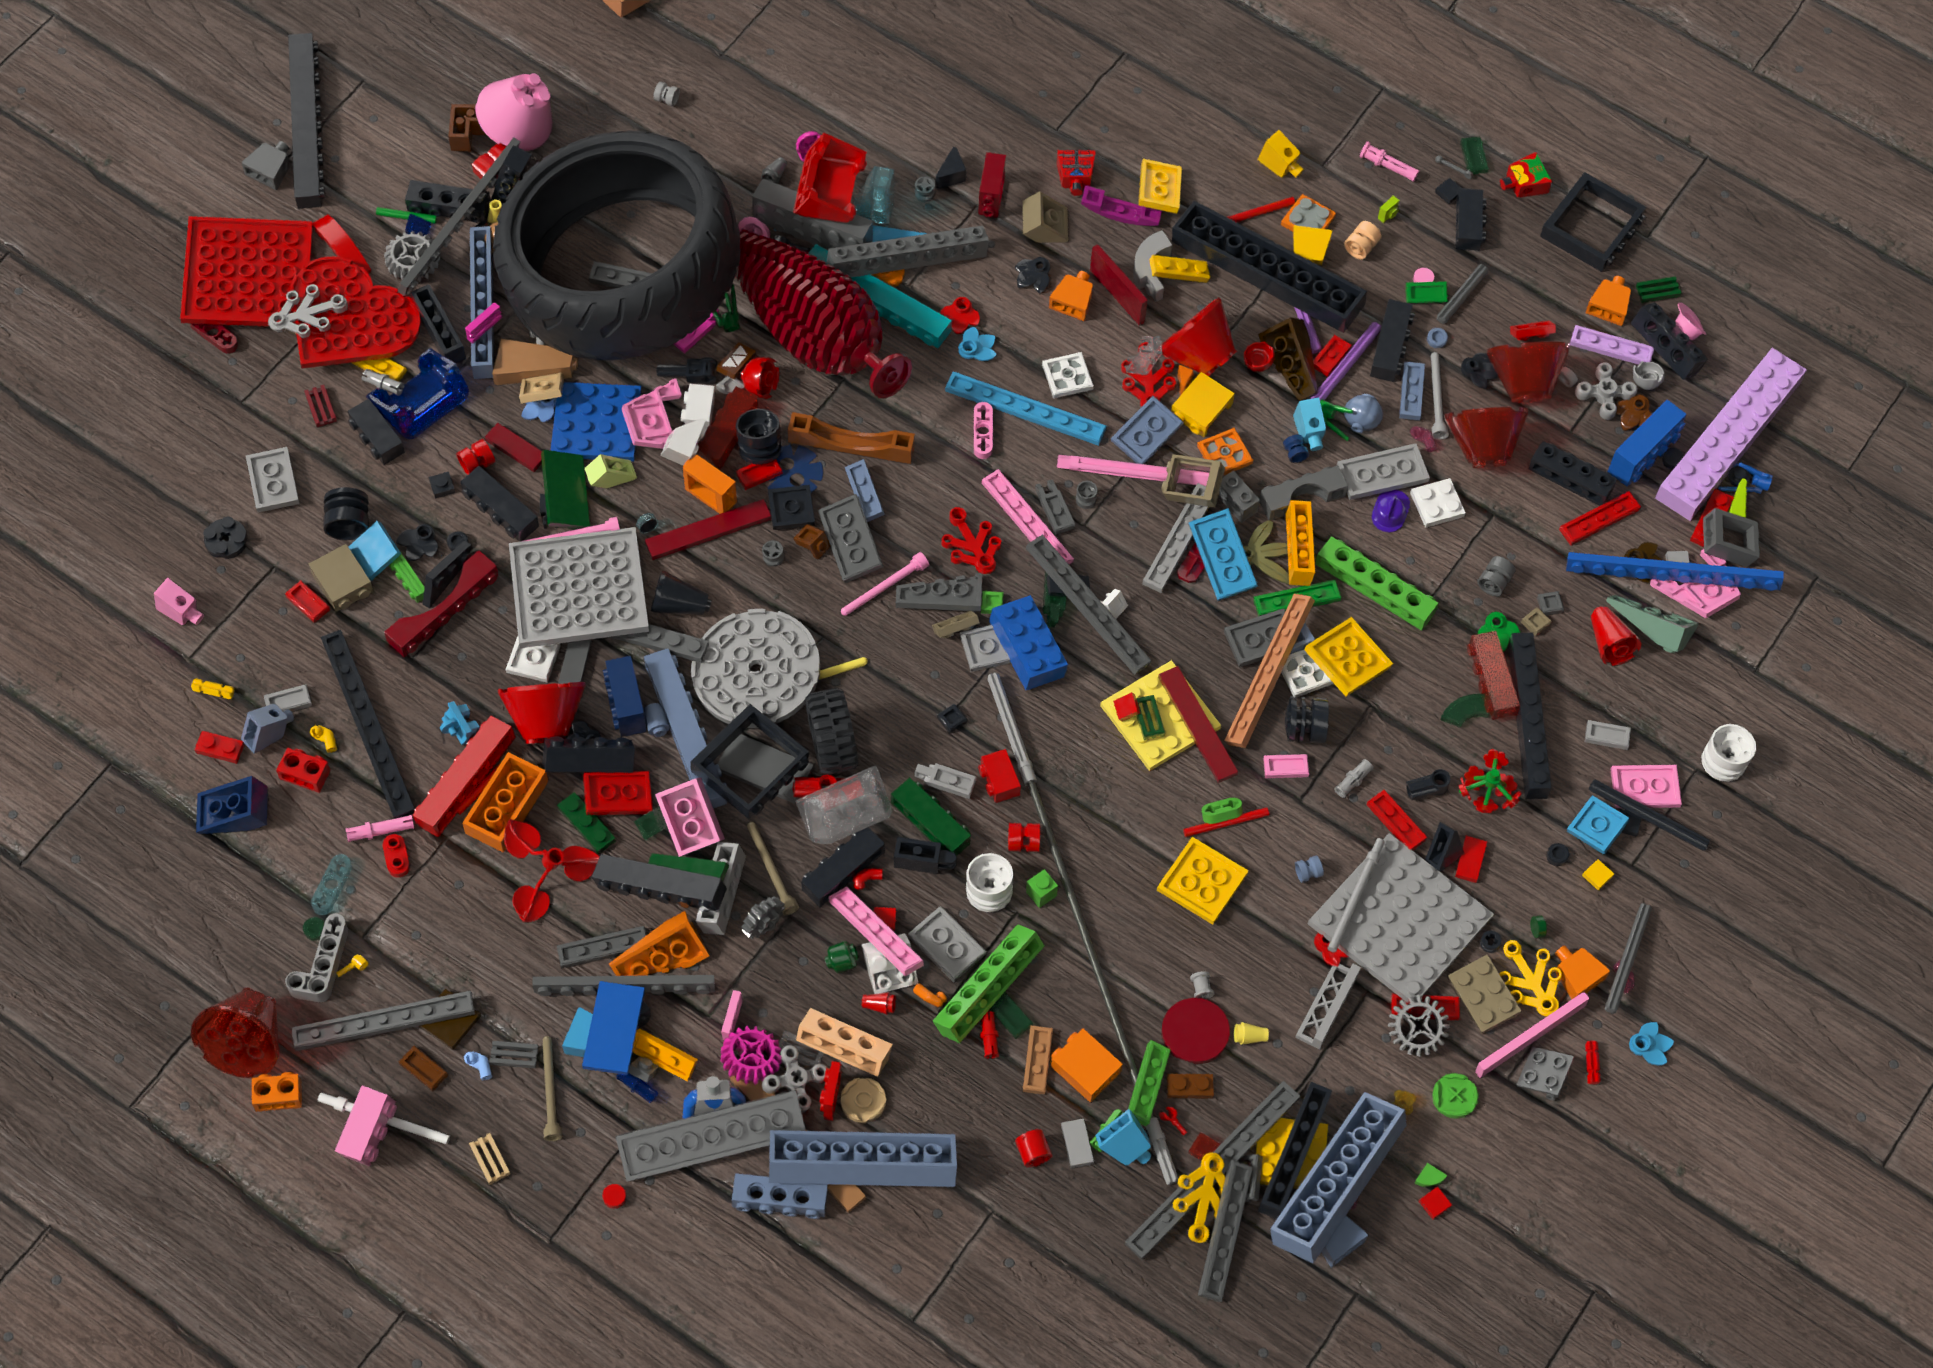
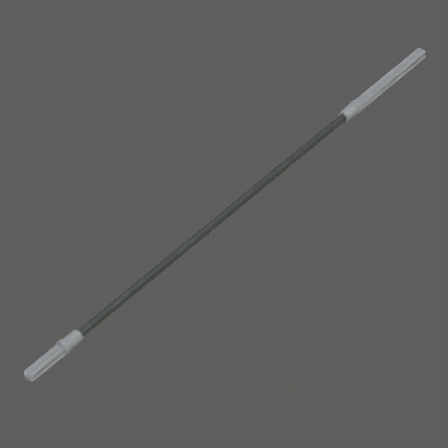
[988,673,1178,1185]

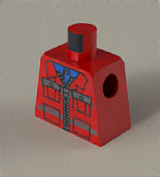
[1057,150,1095,196]

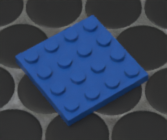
[551,382,641,461]

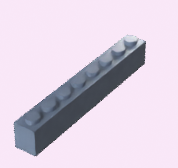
[470,226,495,379]
[644,648,727,809]

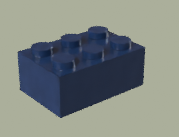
[603,656,646,737]

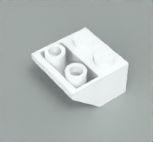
[660,418,707,465]
[862,933,918,994]

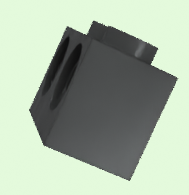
[1218,471,1260,523]

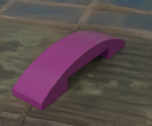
[1081,186,1162,226]

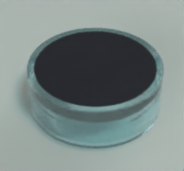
[636,513,658,534]

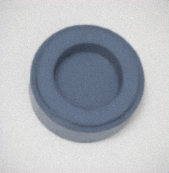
[1427,328,1448,348]

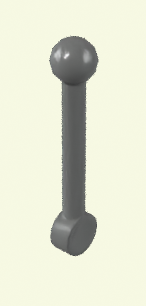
[1435,155,1473,179]

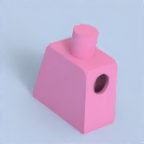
[154,578,204,625]

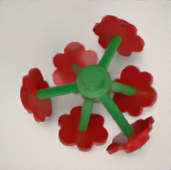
[1458,749,1522,813]

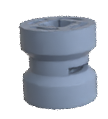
[1295,855,1324,883]

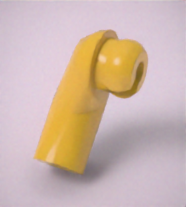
[310,726,337,753]

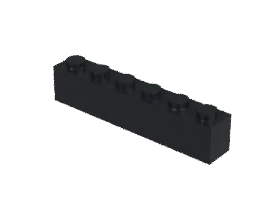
[592,854,727,912]
[1258,1082,1333,1219]

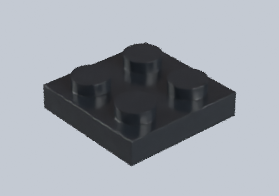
[768,484,815,530]

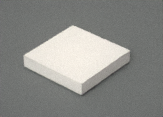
[506,637,561,683]

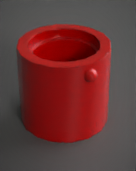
[1015,1129,1053,1168]

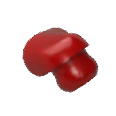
[852,869,882,889]

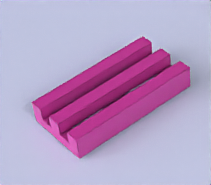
[465,303,502,344]

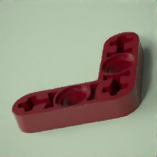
[190,323,238,354]

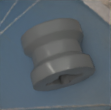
[915,176,935,202]
[762,540,784,566]

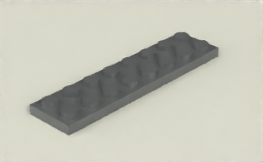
[616,1090,806,1181]

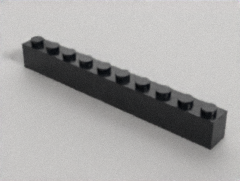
[288,33,325,209]

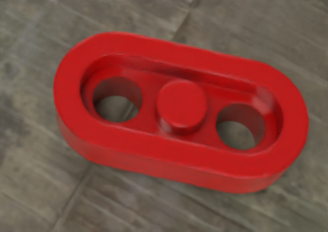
[382,834,410,878]

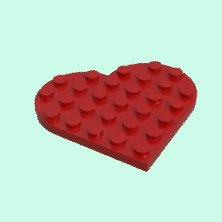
[290,256,421,369]

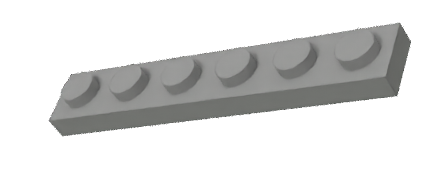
[1142,483,1209,593]

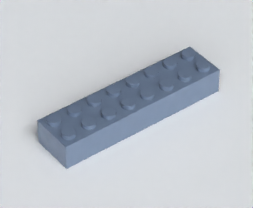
[1270,1092,1406,1263]
[769,1130,957,1187]

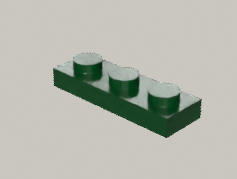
[557,792,616,854]

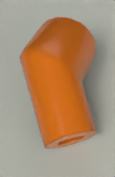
[913,983,947,1007]

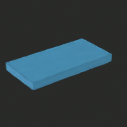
[1189,508,1258,601]

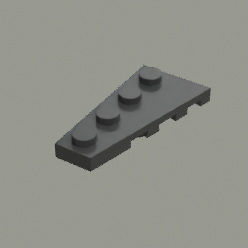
[896,573,982,611]

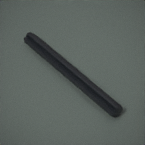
[1589,779,1710,851]

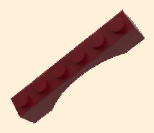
[384,550,499,657]

